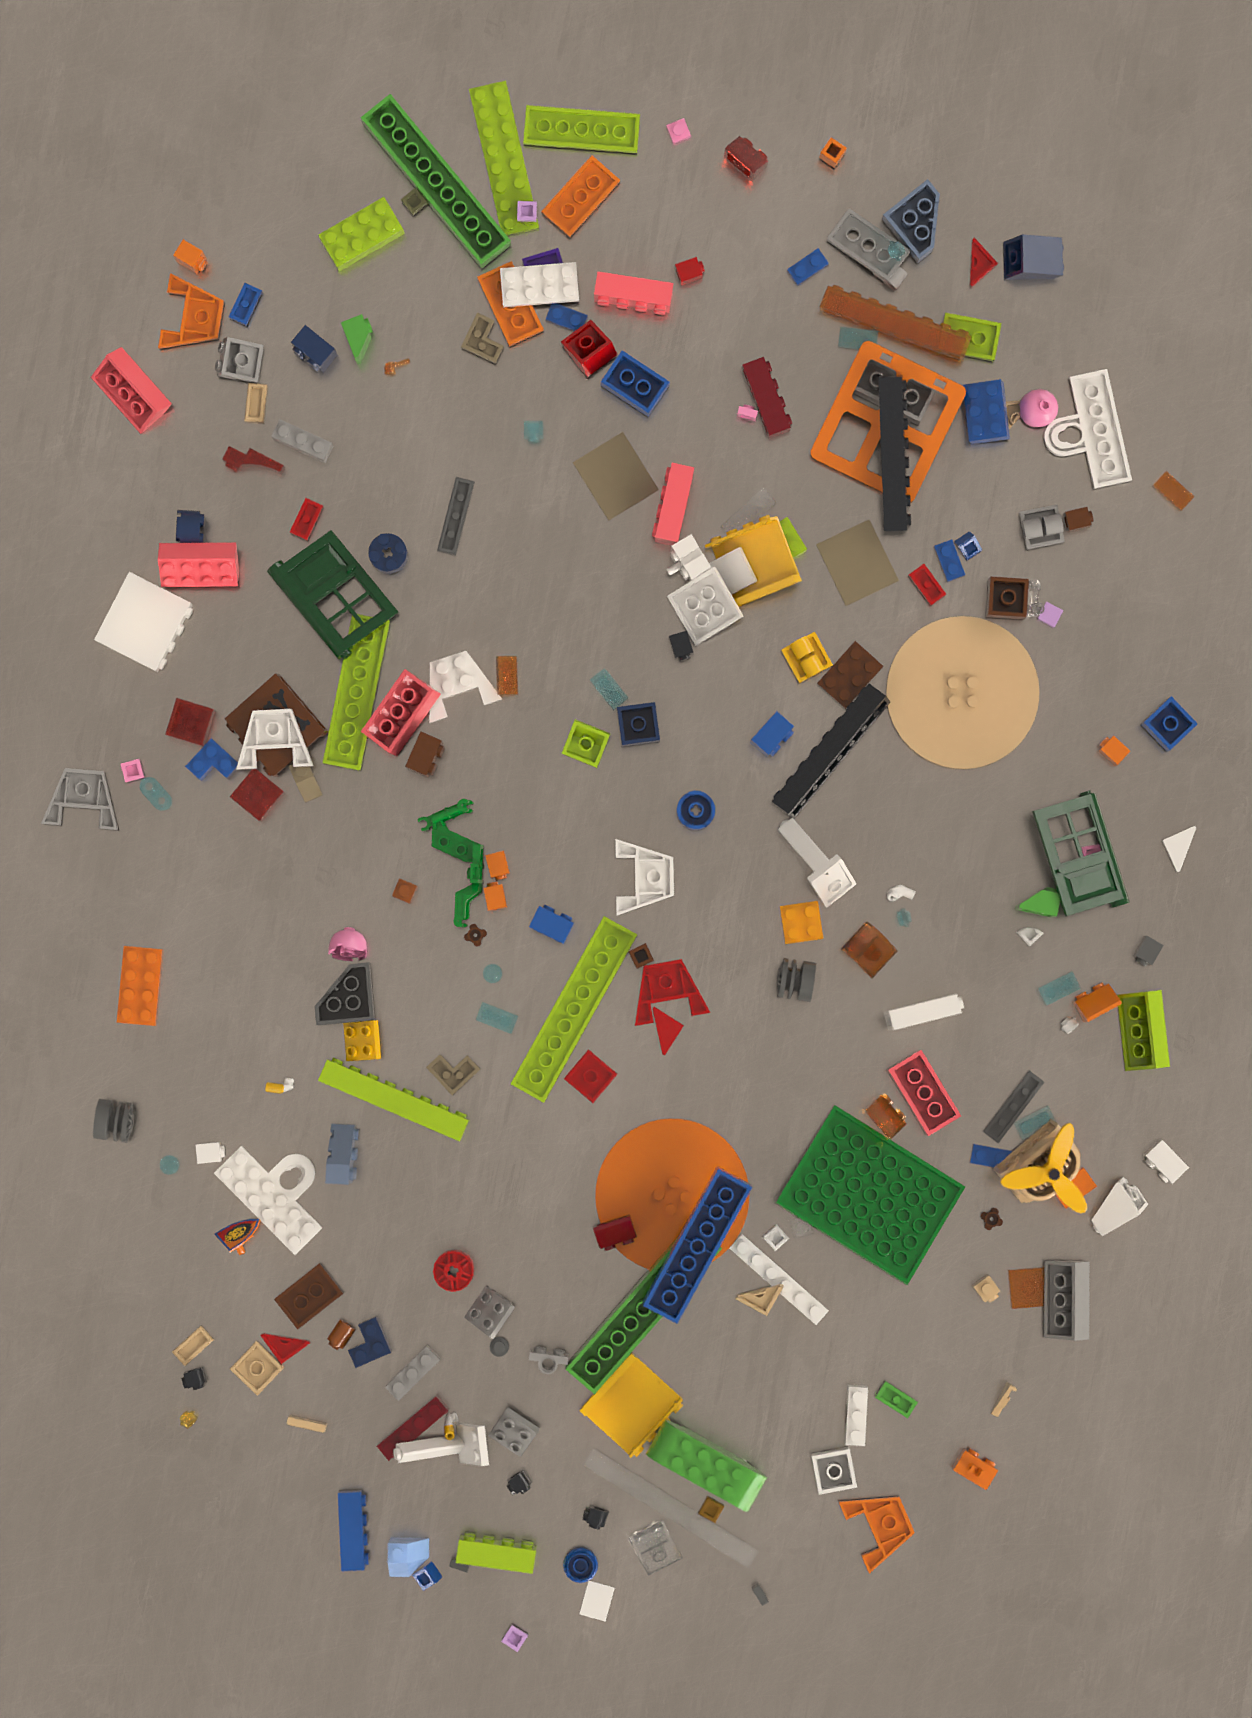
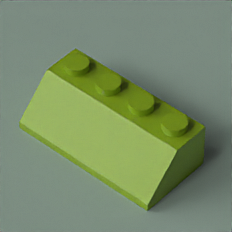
[1117,990,1170,1071]

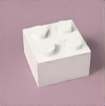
[811,1447,857,1495]

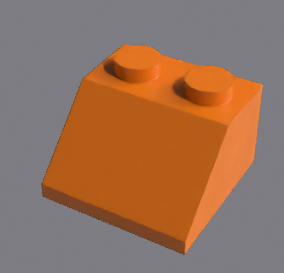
[1073,982,1122,1022]

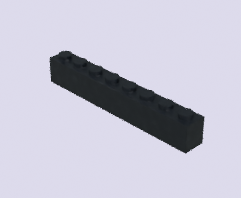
[879,375,911,531]
[772,683,890,819]

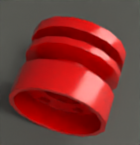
[433,1249,475,1292]

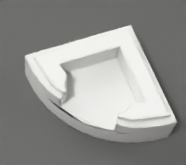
[1016,927,1044,946]

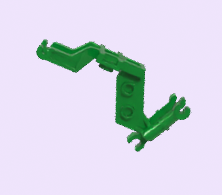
[417,799,484,928]

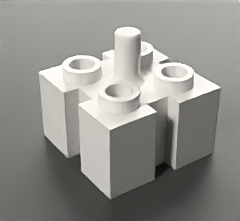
[666,534,711,581]

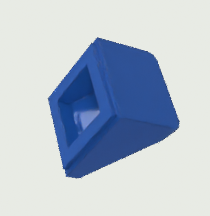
[954,532,982,560]
[413,1562,442,1591]

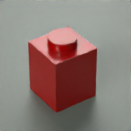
[675,257,705,286]

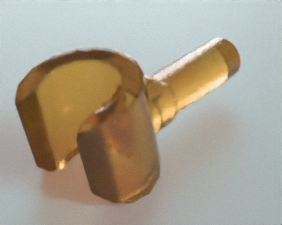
[384,358,410,375]

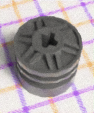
[776,958,816,1002]
[93,1099,134,1143]

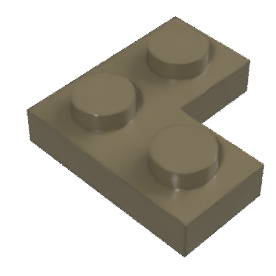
[461,313,504,364]
[426,1054,481,1095]

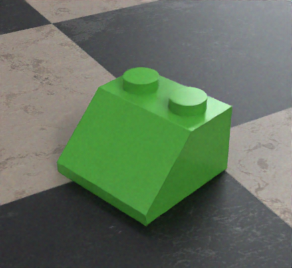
[341,314,373,365]
[1015,887,1060,918]

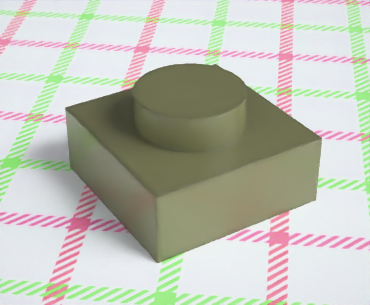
[401,188,428,216]

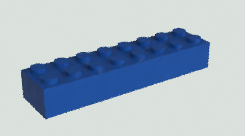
[642,1166,752,1324]

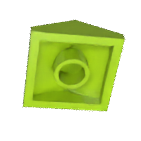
[562,719,610,768]

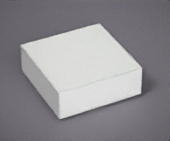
[762,1224,790,1251]

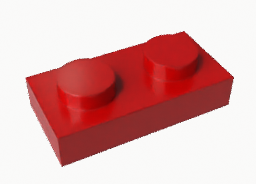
[290,498,324,541]
[908,564,946,606]

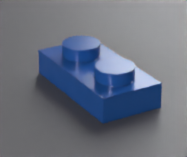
[787,248,829,286]
[229,283,262,326]
[545,303,588,331]
[934,539,965,582]
[970,1144,1011,1167]

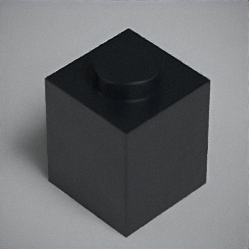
[668,631,694,661]

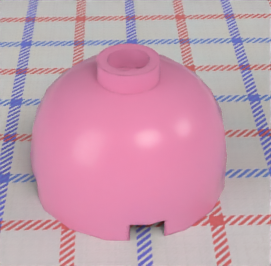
[1019,389,1058,427]
[328,927,367,961]

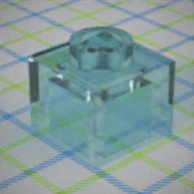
[524,421,544,442]

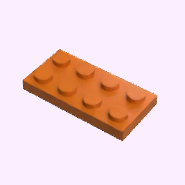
[541,155,620,238]
[477,261,544,347]
[116,946,163,1026]

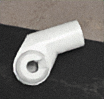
[887,885,916,902]

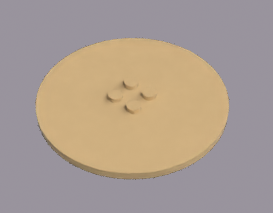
[886,616,1039,769]

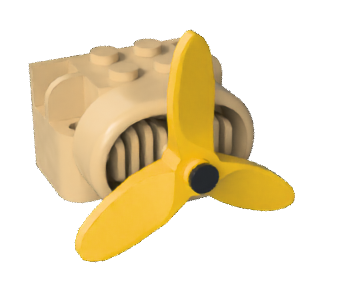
[993,1119,1087,1213]

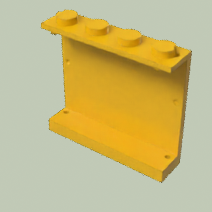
[705,515,802,607]
[579,1352,683,1458]

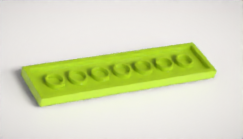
[469,81,539,236]
[323,614,390,771]

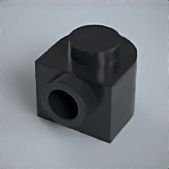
[181,1367,207,1390]
[507,1469,532,1495]
[582,1505,609,1530]

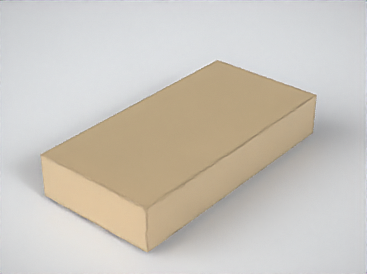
[244,383,268,423]
[172,1325,214,1366]
[287,1415,327,1432]

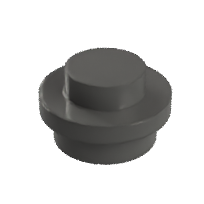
[490,1337,509,1357]

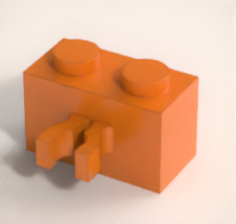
[952,1448,998,1491]

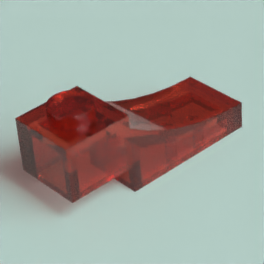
[222,446,285,475]

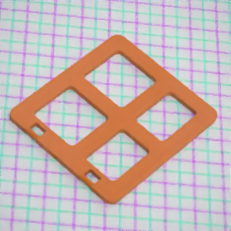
[811,341,966,502]

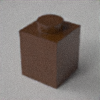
[1063,507,1094,533]
[628,943,654,969]

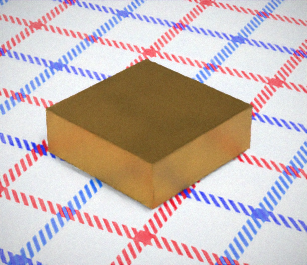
[698,1496,724,1523]

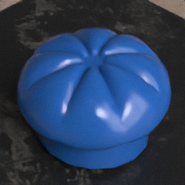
[563,1548,598,1583]

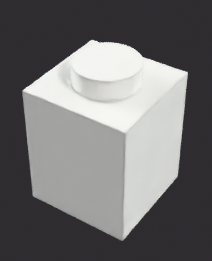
[196,1142,225,1164]

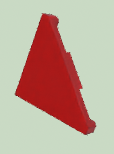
[970,237,998,288]
[653,1007,684,1055]
[260,1333,310,1364]

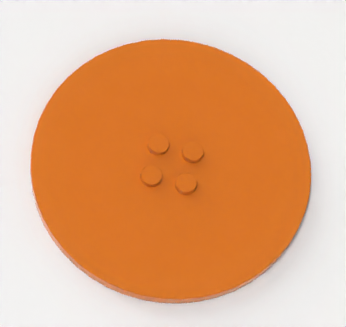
[595,1118,749,1269]

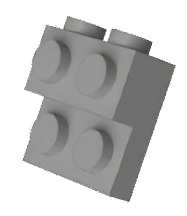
[215,337,264,383]

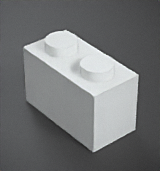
[1143,1139,1189,1184]

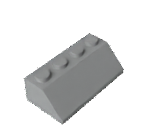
[1044,1260,1090,1341]

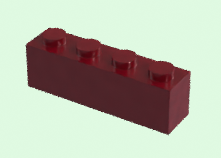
[742,357,793,439]
[377,1395,449,1461]

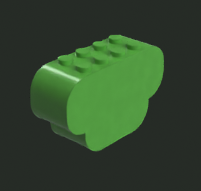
[646,1419,767,1512]

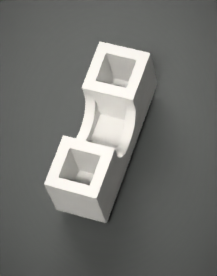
[844,1385,868,1446]

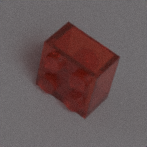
[165,698,216,747]
[230,769,285,822]

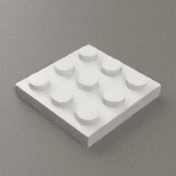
[667,567,744,646]

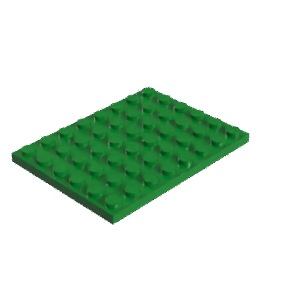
[775,1105,965,1286]

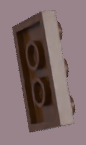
[817,641,883,709]
[274,1263,343,1330]

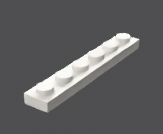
[729,1234,829,1325]

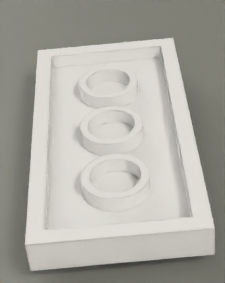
[500,262,579,307]

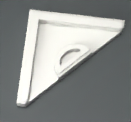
[1162,826,1196,873]

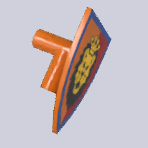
[214,1219,260,1255]

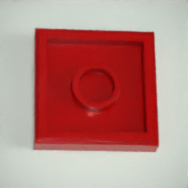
[564,1049,617,1103]

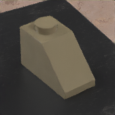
[289,764,323,803]

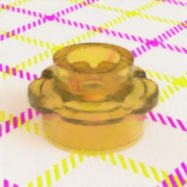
[180,1411,197,1429]

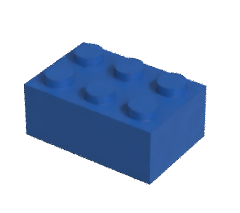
[601,350,670,417]
[963,379,1010,444]

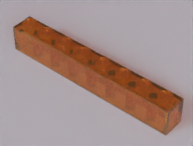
[820,285,972,361]

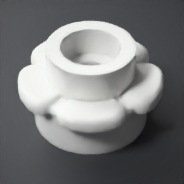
[1061,1016,1079,1034]

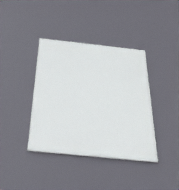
[580,1581,615,1621]

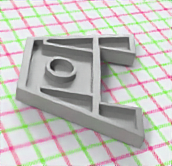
[41,768,118,830]

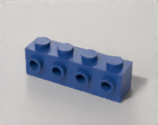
[338,1490,369,1571]

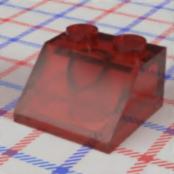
[724,136,768,182]

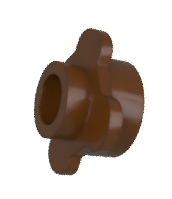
[464,924,487,946]
[981,1208,1003,1230]

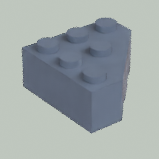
[882,179,940,263]
[325,1123,359,1185]

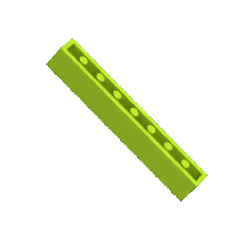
[318,1058,469,1142]

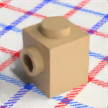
[972,1274,1000,1303]

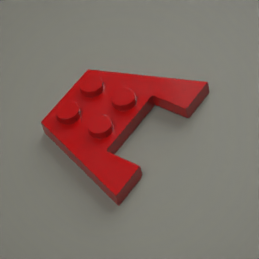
[635,959,711,1026]

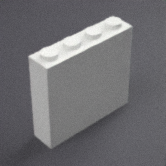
[94,572,193,673]
[884,994,964,1030]

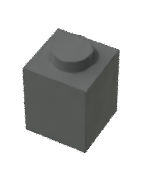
[1133,936,1164,967]

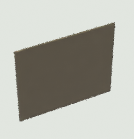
[573,432,659,520]
[816,520,899,606]

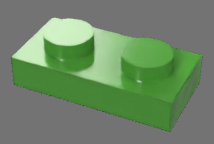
[875,1381,918,1418]

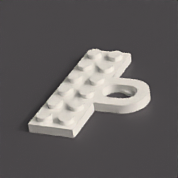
[1044,369,1132,489]
[214,1146,323,1255]

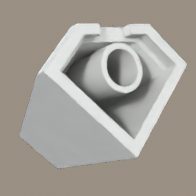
[1092,1177,1148,1236]

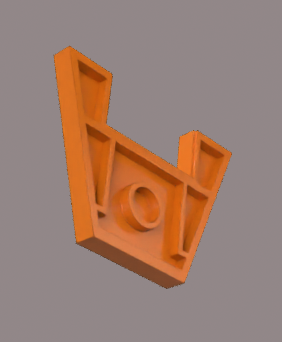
[158,273,224,349]
[838,1496,915,1574]

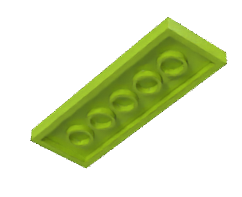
[523,105,640,153]

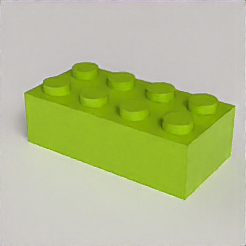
[318,197,404,272]
[456,1532,537,1574]

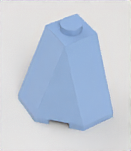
[388,1537,429,1577]

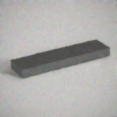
[437,477,475,556]
[982,1070,1044,1143]

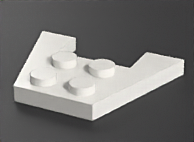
[429,651,502,723]
[237,709,313,770]
[615,839,674,916]

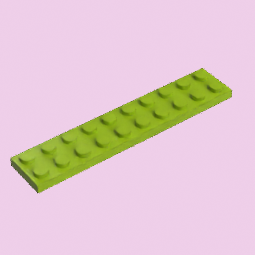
[511,916,637,1103]

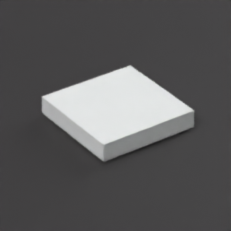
[709,547,757,595]

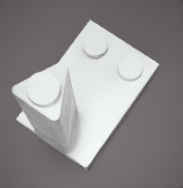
[778,818,856,908]
[393,1423,489,1466]

